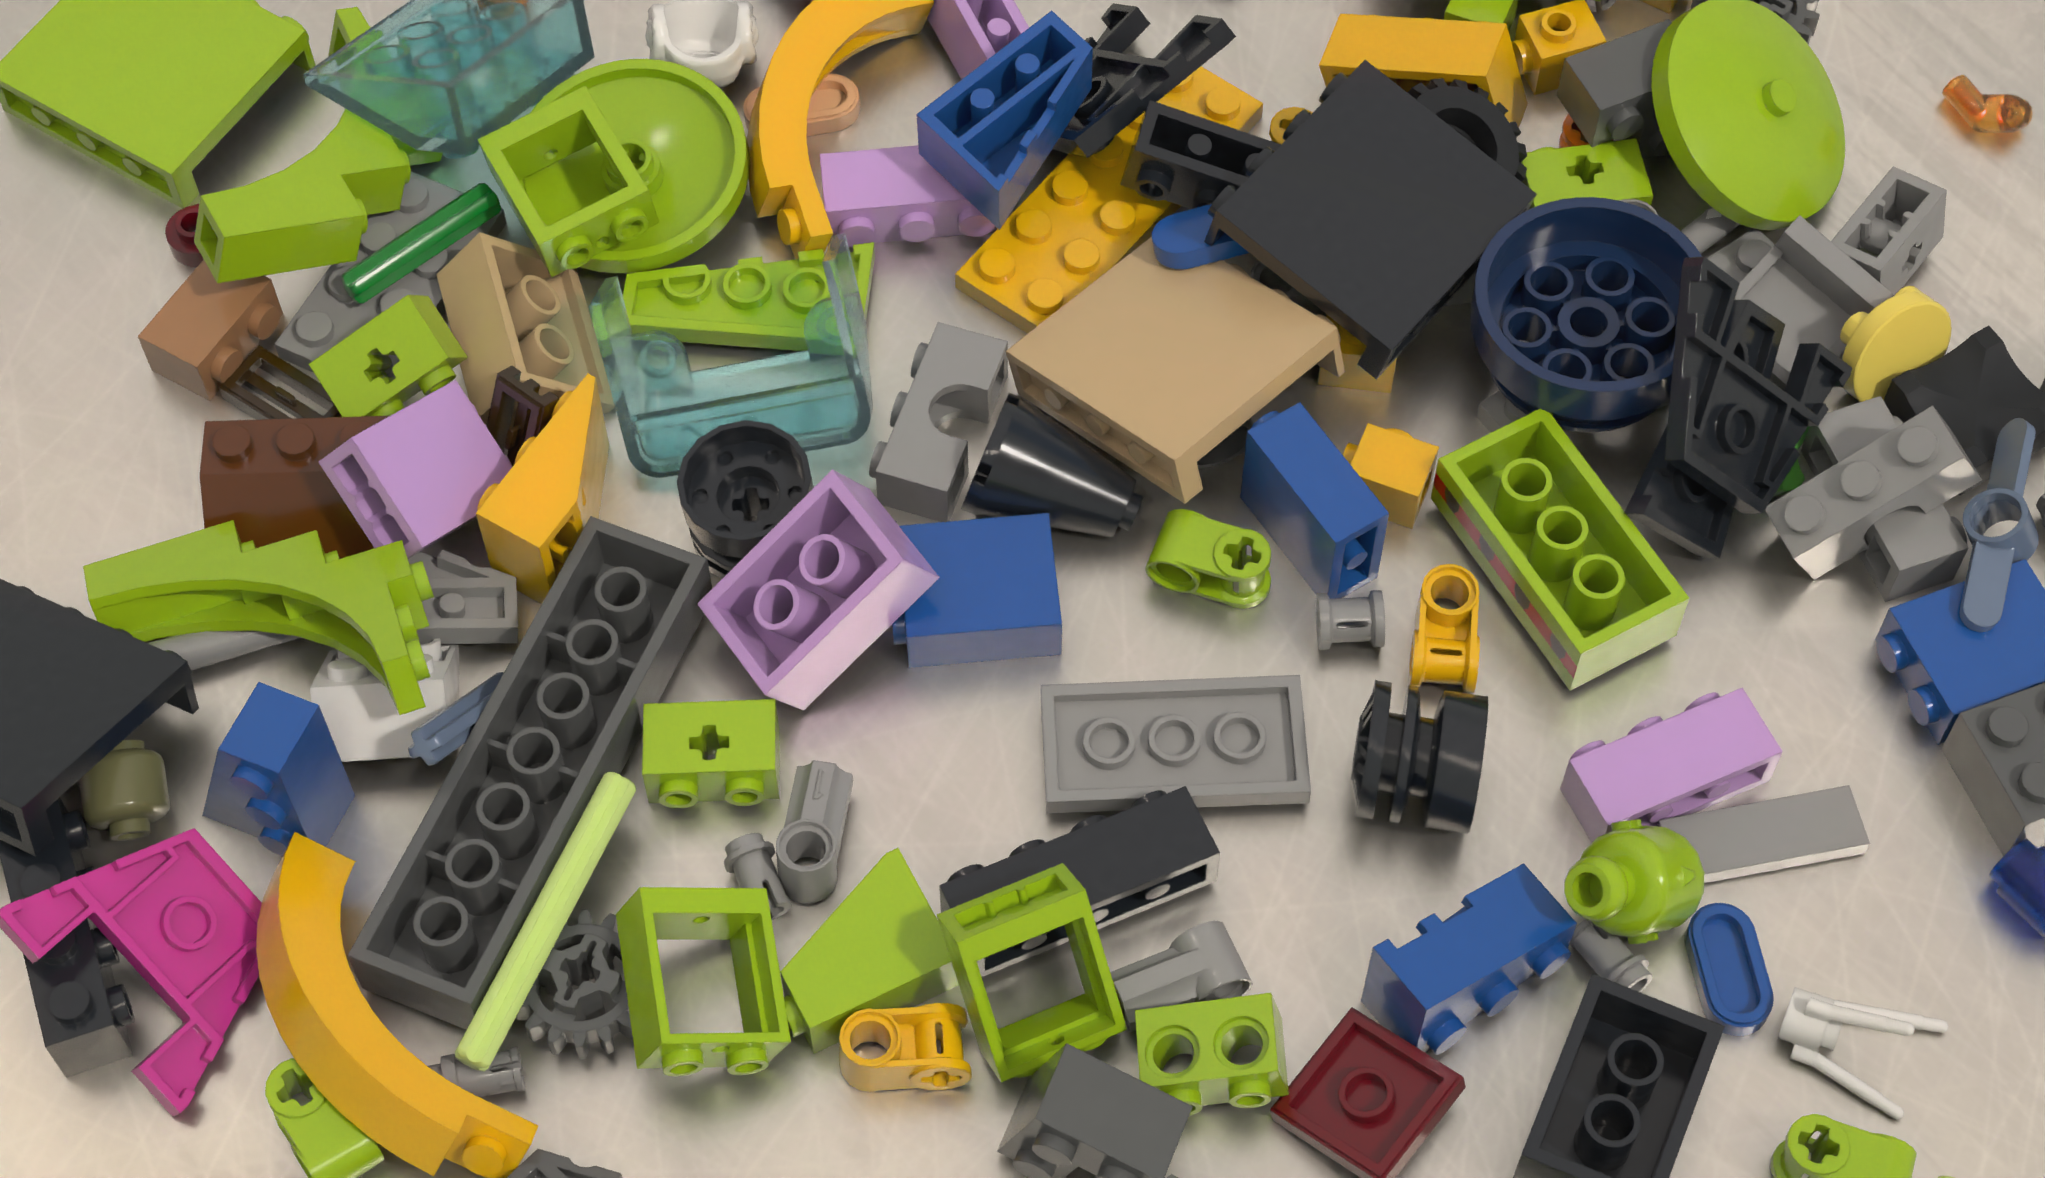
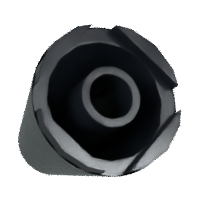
[961,393,1143,538]

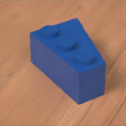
[916,10,1093,230]
[202,682,355,856]
[1361,864,1577,1055]

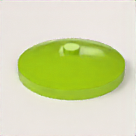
[1651,0,1845,230]
[519,59,750,273]

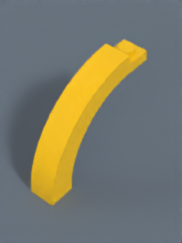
[747,0,934,259]
[256,832,538,1178]

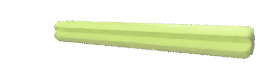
[455,772,636,1072]

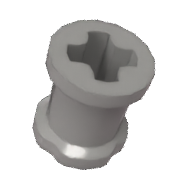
[1315,590,1385,650]

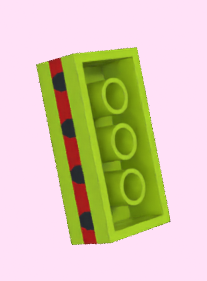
[1431,409,1690,691]

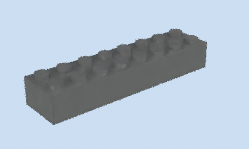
[347,516,712,1030]

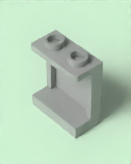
[1734,215,1894,391]

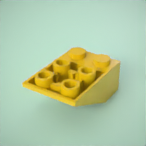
[476,373,609,604]

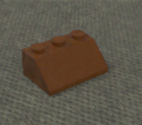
[199,416,389,559]

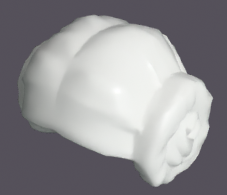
[645,0,759,89]

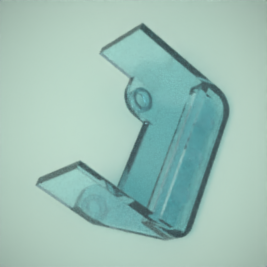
[588,233,873,478]

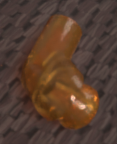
[1942,75,2033,133]

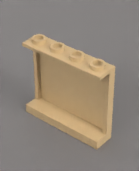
[1006,237,1345,504]

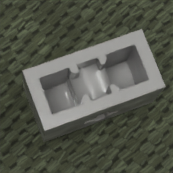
[1831,166,1947,296]

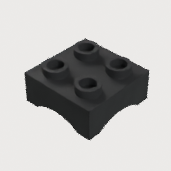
[1883,325,2045,496]

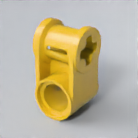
[1408,564,1480,693]
[839,1003,972,1092]

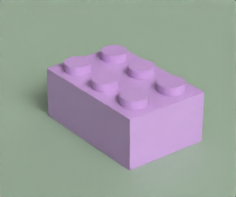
[697,469,940,710]

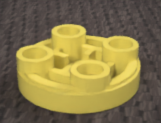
[1840,286,1952,402]

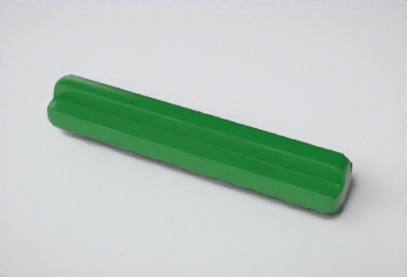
[341,183,501,304]

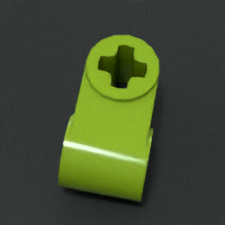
[1145,509,1271,609]
[265,1058,385,1178]
[1770,1114,1917,1178]

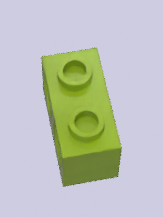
[1135,993,1289,1116]

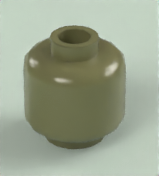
[78,739,170,841]

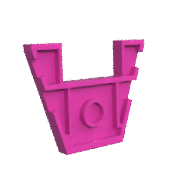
[0,828,262,1117]

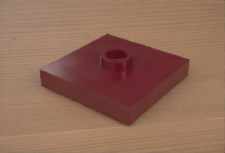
[1270,1007,1466,1178]

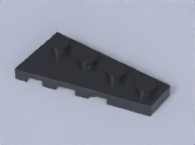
[1624,300,1785,559]

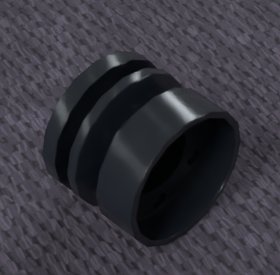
[677,420,814,579]
[1351,680,1489,834]

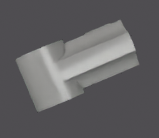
[776,760,853,904]
[1110,921,1253,1032]

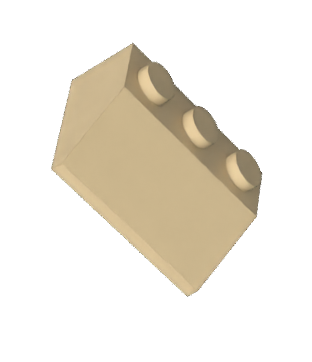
[436,232,616,429]

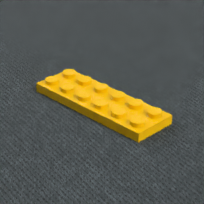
[955,66,1263,334]

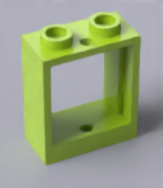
[477,85,660,277]
[936,863,1127,1083]
[616,887,791,1076]

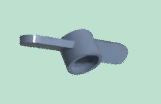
[1959,418,2039,632]

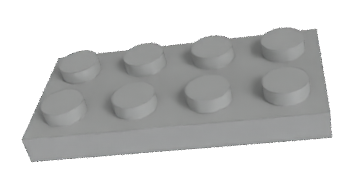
[274,171,507,377]
[1041,675,1311,814]

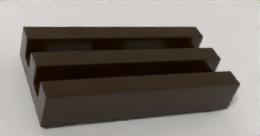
[219,345,342,420]
[486,366,559,467]

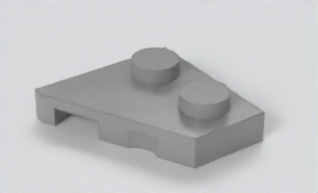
[408,550,518,644]

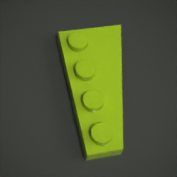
[618,242,875,356]

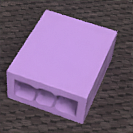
[319,380,512,559]

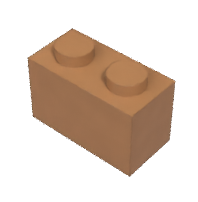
[138,259,283,401]

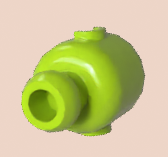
[1564,819,1704,944]

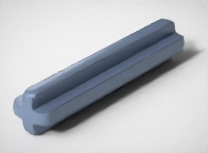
[408,672,503,766]

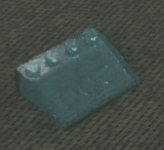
[303,0,595,159]

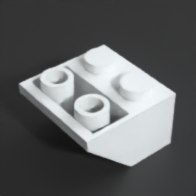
[310,638,459,762]

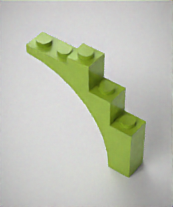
[194,7,452,283]
[83,520,434,715]

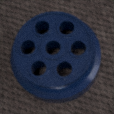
[1470,197,1702,432]

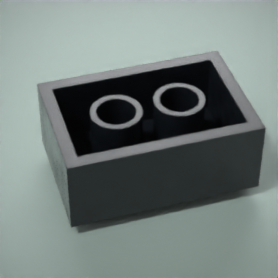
[1513,973,1725,1178]

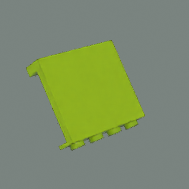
[0,0,316,209]

